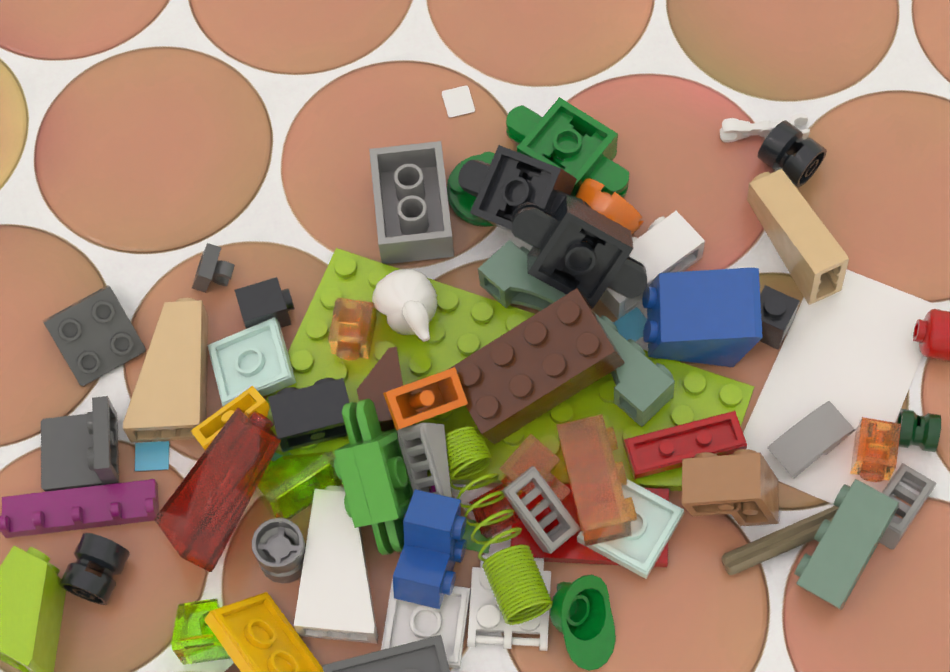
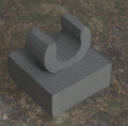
[192,243,235,293]

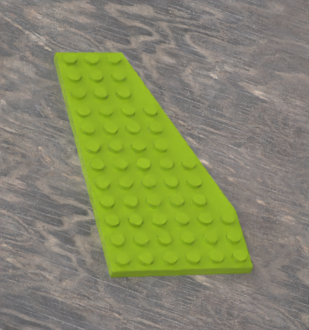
[259,248,755,491]

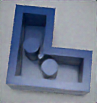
[393,489,467,609]

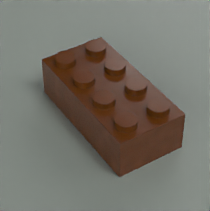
[447,288,625,445]

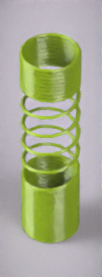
[445,426,553,625]

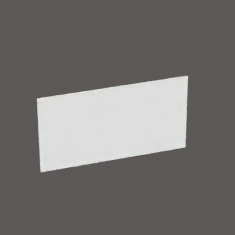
[743,270,942,504]

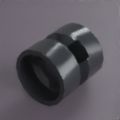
[757,120,827,187]
[59,533,130,605]

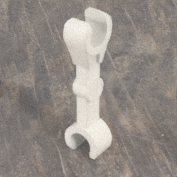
[720,114,810,143]

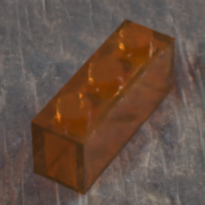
[557,414,637,546]

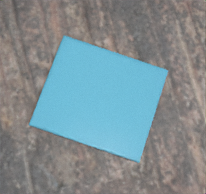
[613,307,647,342]
[135,441,169,471]

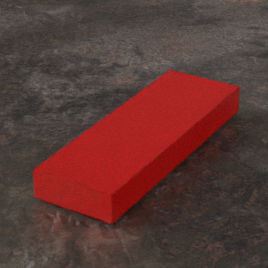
[623,411,747,479]

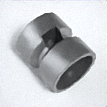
[252,518,306,584]

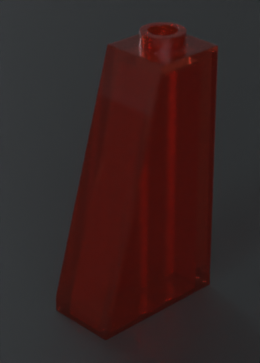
[154,407,281,572]

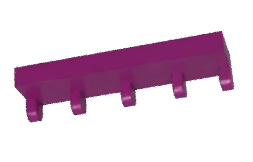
[0,479,159,538]

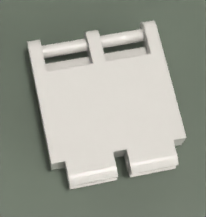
[467,555,551,651]

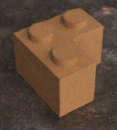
[682,449,779,526]

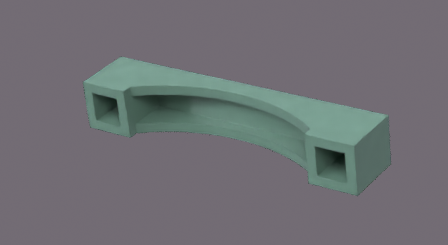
[478,240,675,427]

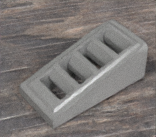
[397,423,452,497]
[879,463,937,549]
[502,466,581,554]

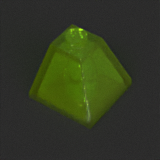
[249,451,343,520]

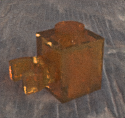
[328,298,377,360]
[850,417,901,482]
[499,433,571,502]

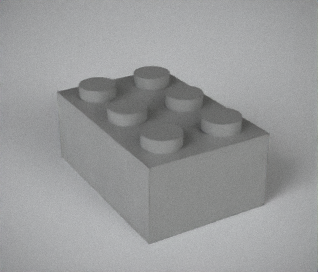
[369,141,454,264]

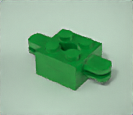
[506,97,629,197]

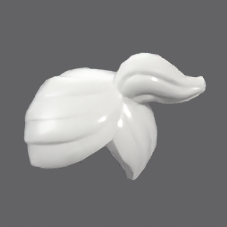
[372,269,437,342]

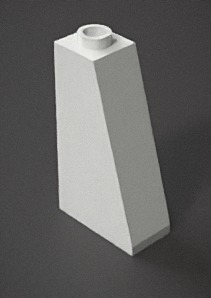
[294,486,378,644]

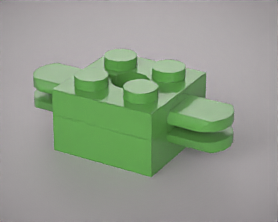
[334,399,413,555]

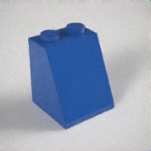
[642,267,763,367]

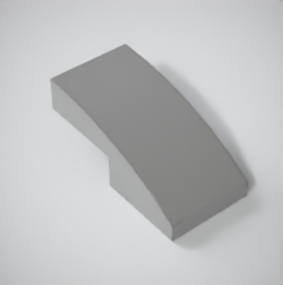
[767,401,855,478]

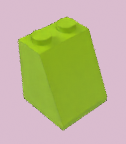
[0,545,66,672]

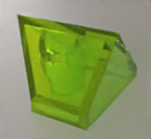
[171,599,231,665]

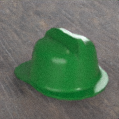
[549,574,616,671]

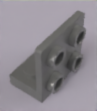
[43,285,146,386]
[41,396,119,492]

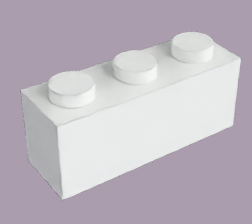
[600,211,705,319]

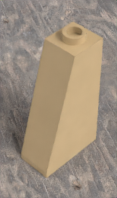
[747,169,849,305]
[123,298,208,443]

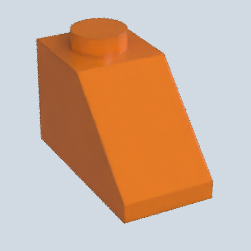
[383,367,468,430]

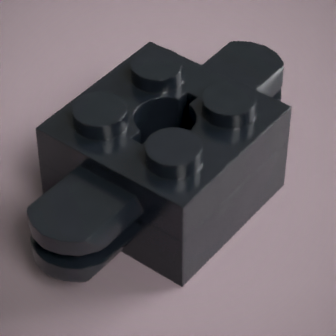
[458,145,592,232]
[512,195,647,309]

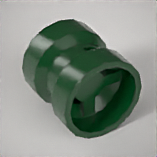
[894,409,941,452]

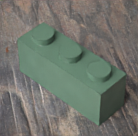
[794,479,899,610]

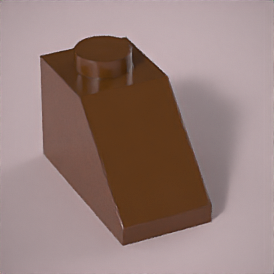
[357,347,409,431]

